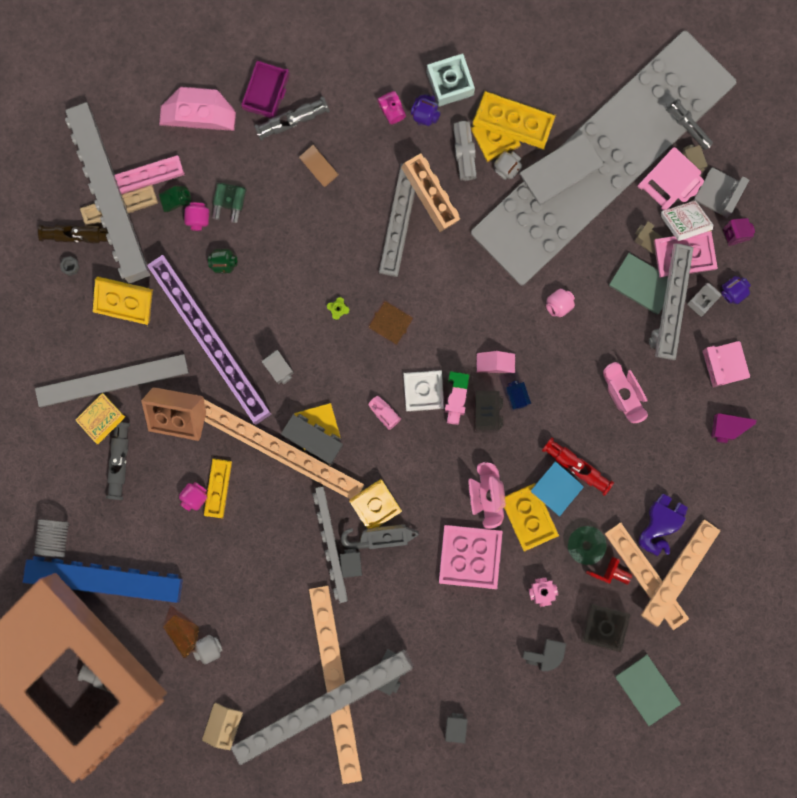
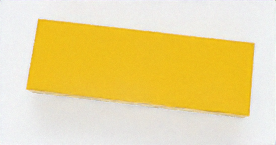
[204,459,232,519]

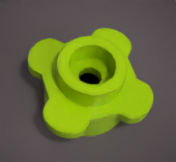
[327,297,349,320]

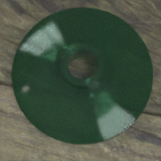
[568,526,607,565]

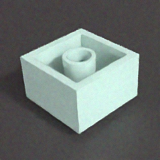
[427,54,475,107]

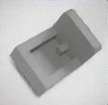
[687,283,721,317]

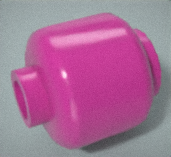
[184,203,209,231]
[179,482,207,511]

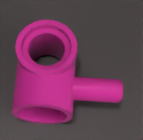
[377,90,406,124]

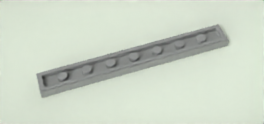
[35,354,189,408]

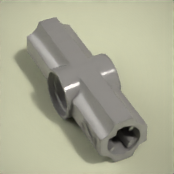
[454,121,476,181]

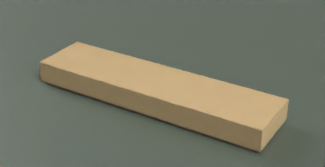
[80,184,158,226]

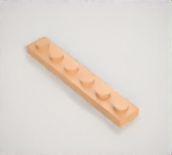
[641,520,720,627]
[604,523,689,630]

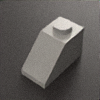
[262,350,294,384]

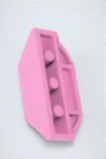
[159,87,236,131]

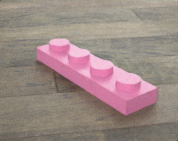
[115,155,184,194]

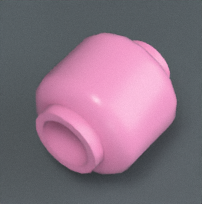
[546,289,575,317]

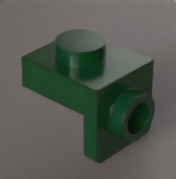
[159,186,192,212]

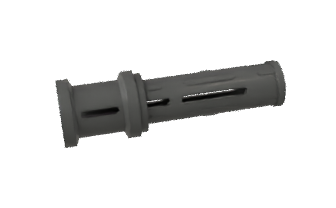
[666,99,713,150]

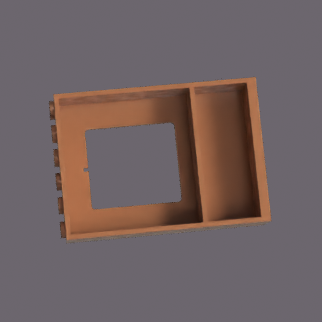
[0,573,167,783]

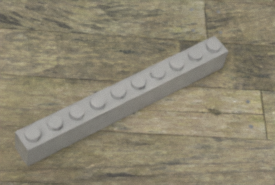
[65,102,151,284]
[231,650,414,765]

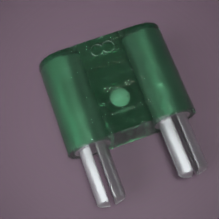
[212,183,246,223]

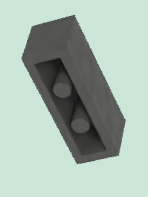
[281,414,343,465]

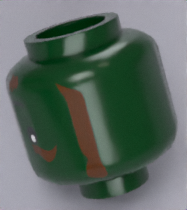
[208,249,238,273]

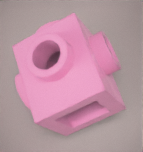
[529,577,558,607]

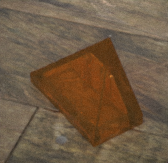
[163,615,199,658]

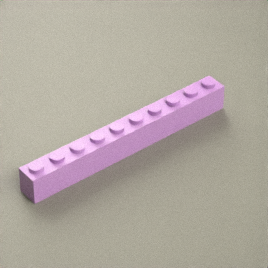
[147,255,271,425]

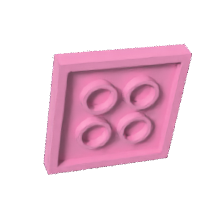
[439,525,502,589]

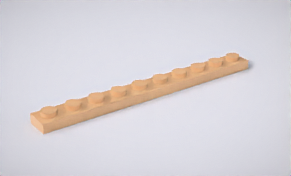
[204,399,364,499]
[309,586,362,784]

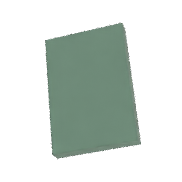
[609,253,668,315]
[615,654,681,726]

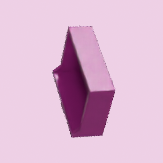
[241,61,290,118]

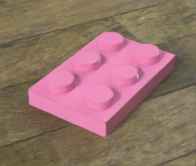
[654,231,718,278]

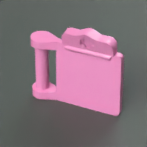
[637,148,704,211]

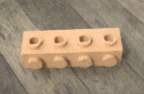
[401,154,460,232]

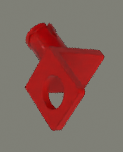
[585,557,632,585]

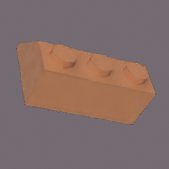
[141,387,206,441]

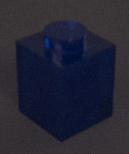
[505,380,531,411]

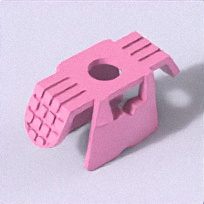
[603,362,648,423]
[469,462,506,529]

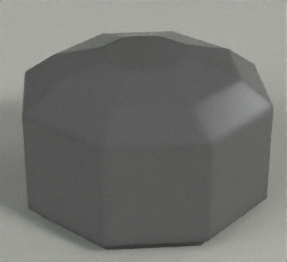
[60,256,80,276]

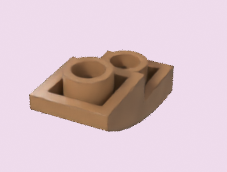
[299,145,339,187]

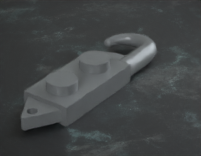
[341,524,419,549]

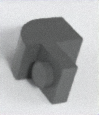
[522,639,566,671]

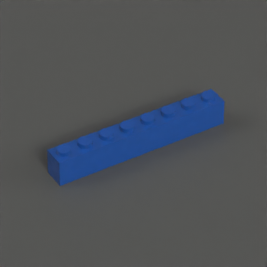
[23,556,183,603]

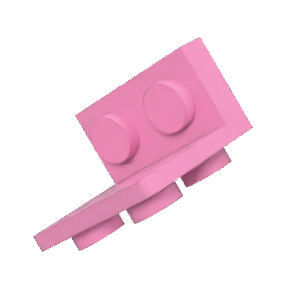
[703,341,750,387]

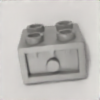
[694,168,749,218]

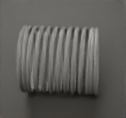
[34,520,69,557]

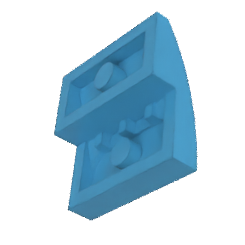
[530,462,584,517]

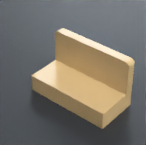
[202,703,243,750]

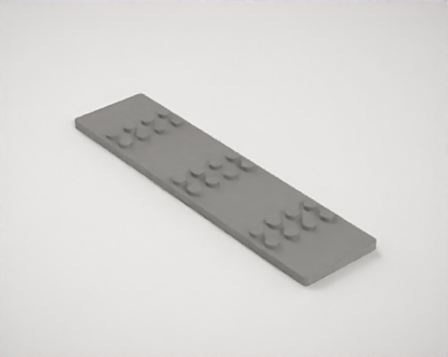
[471,31,736,286]

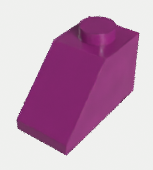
[723,218,755,246]
[711,413,756,443]

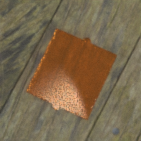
[368,301,413,345]

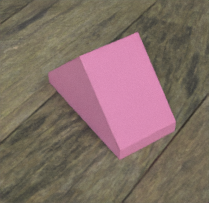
[477,351,515,373]

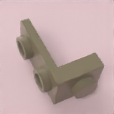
[634,221,663,256]

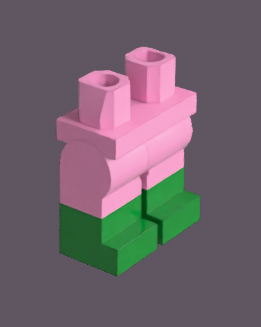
[445,371,469,425]

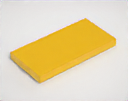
[473,91,555,149]

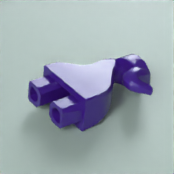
[639,494,688,556]

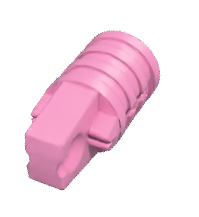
[368,396,401,430]

